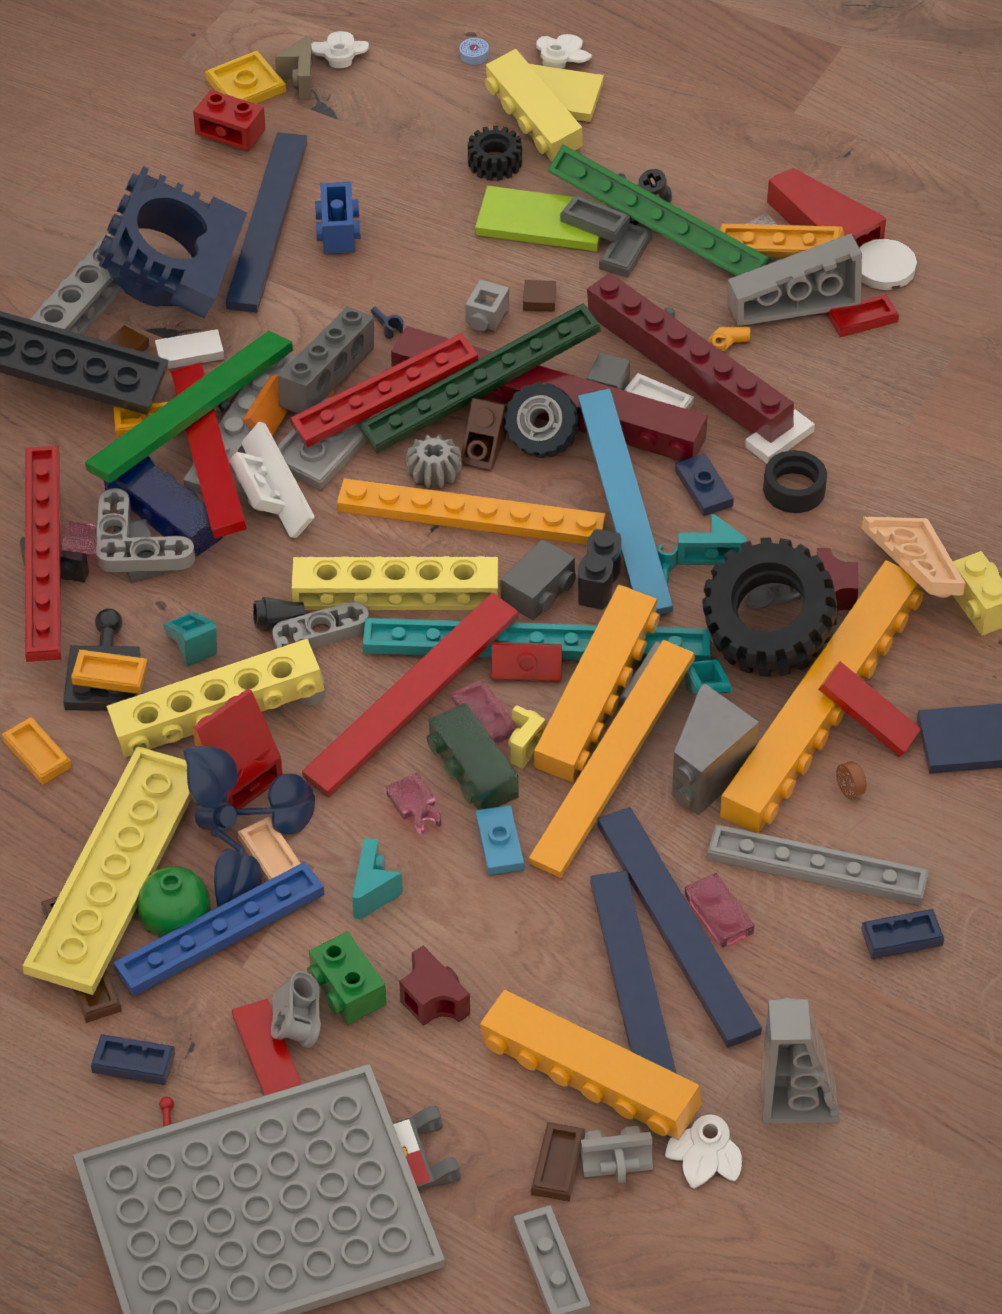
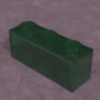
[426,703,519,810]

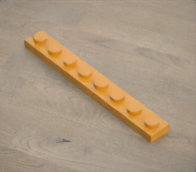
[337,478,606,545]

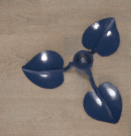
[183,746,315,907]

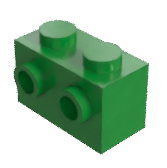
[307,931,387,1025]

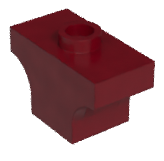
[817,548,858,611]
[399,945,470,1026]

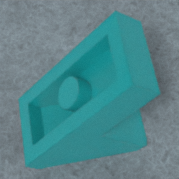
[677,514,747,565]
[163,611,217,666]
[352,838,403,919]

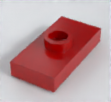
[491,642,562,681]

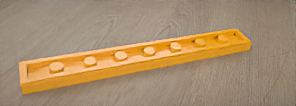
[529,640,695,878]

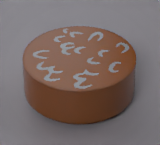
[836,761,867,799]

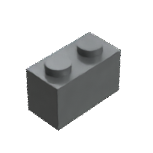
[501,539,576,620]

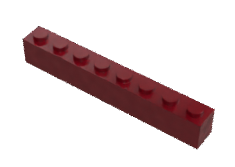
[587,272,794,443]

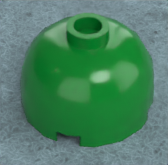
[137,866,211,938]

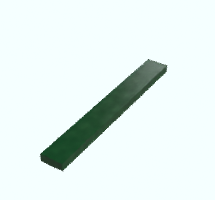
[359,303,601,454]

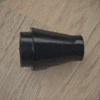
[253,597,305,631]

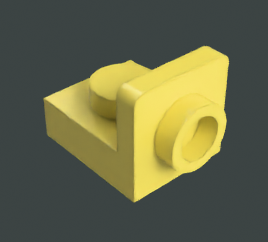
[508,705,545,769]

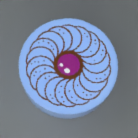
[459,38,489,65]

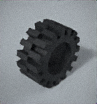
[468,126,522,181]

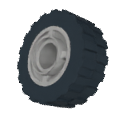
[504,382,580,458]

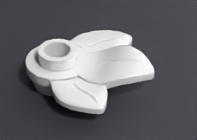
[312,31,369,68]
[536,34,592,69]
[665,1114,742,1189]

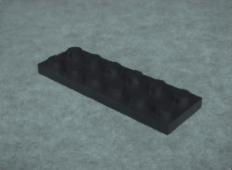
[0,311,168,415]

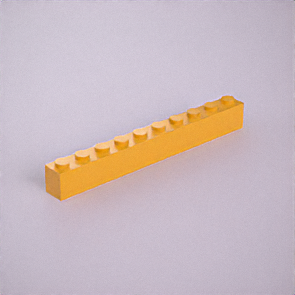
[720,560,924,833]

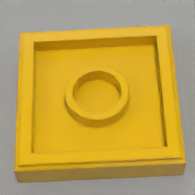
[205,51,286,104]

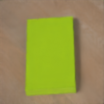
[475,185,608,252]

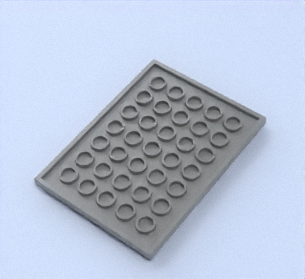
[73,1064,445,1314]

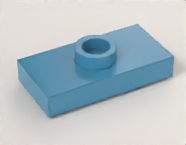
[475,805,524,875]

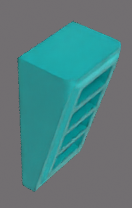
[685,659,732,695]

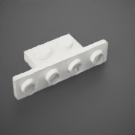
[229,422,314,538]

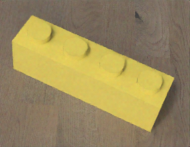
[484,49,583,162]

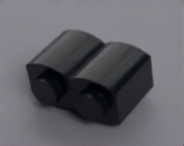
[578,529,621,610]

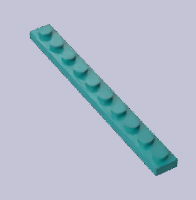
[363,618,710,662]

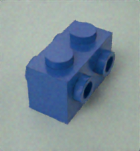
[315,182,361,254]

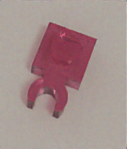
[386,772,442,835]

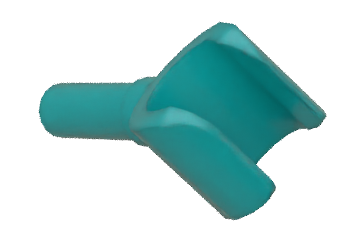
[657,544,678,586]

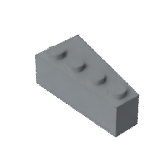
[728,234,862,326]
[760,997,840,1123]

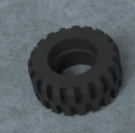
[702,537,838,677]

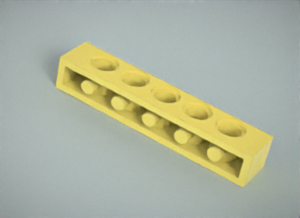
[292,556,498,610]
[107,639,325,758]

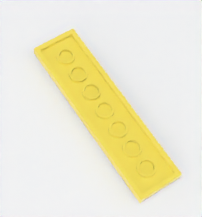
[23,746,192,995]

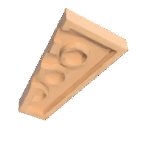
[861,517,965,598]

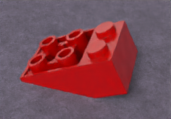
[193,688,283,809]

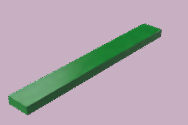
[547,144,771,276]
[85,330,293,483]

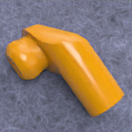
[708,327,750,352]

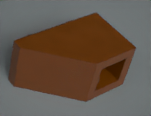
[461,398,508,470]

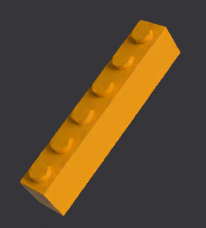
[534,584,660,783]
[480,990,702,1140]

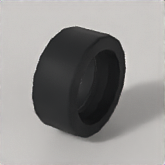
[763,450,827,513]

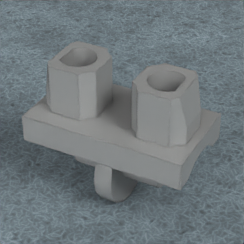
[581,1126,653,1183]

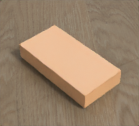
[238,817,301,881]

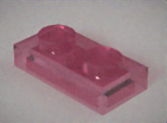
[685,872,755,948]

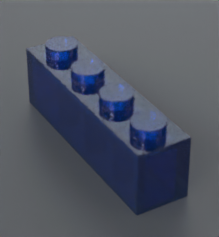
[104,456,223,558]

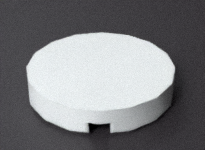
[859,239,917,290]

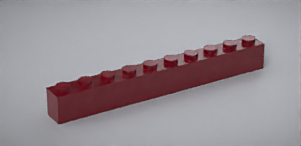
[391,326,708,461]

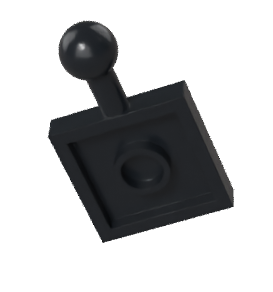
[63,608,141,711]

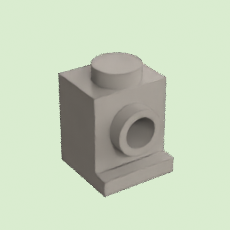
[465,280,509,331]

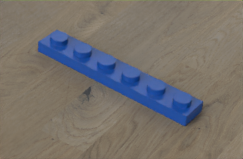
[113,862,325,997]

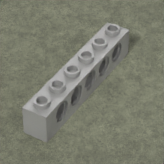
[29,233,123,335]

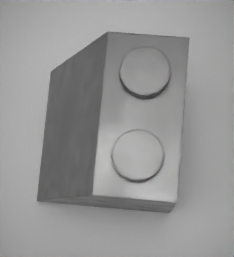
[672,684,759,815]

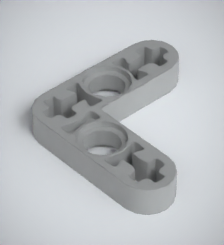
[96,488,195,572]
[272,602,369,706]

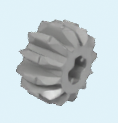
[406,434,462,489]

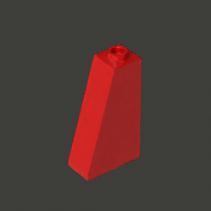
[767,168,886,248]

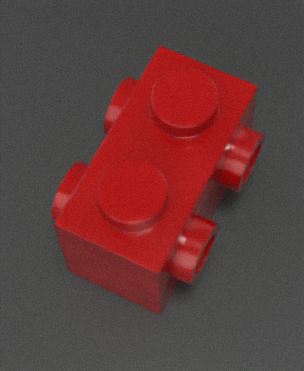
[193,90,266,152]

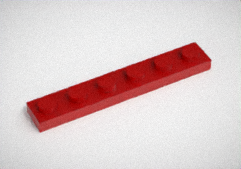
[290,333,479,448]

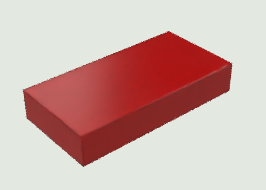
[827,294,899,337]

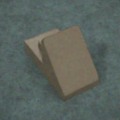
[275,37,313,99]

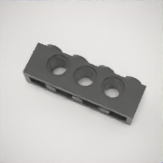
[278,307,374,414]

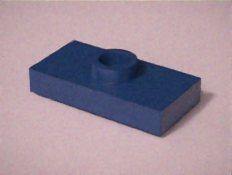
[675,454,734,516]
[861,909,944,959]
[91,1034,175,1085]

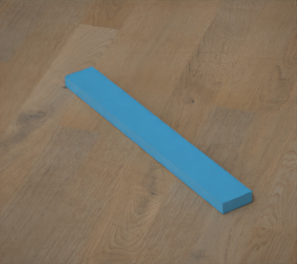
[578,389,673,615]

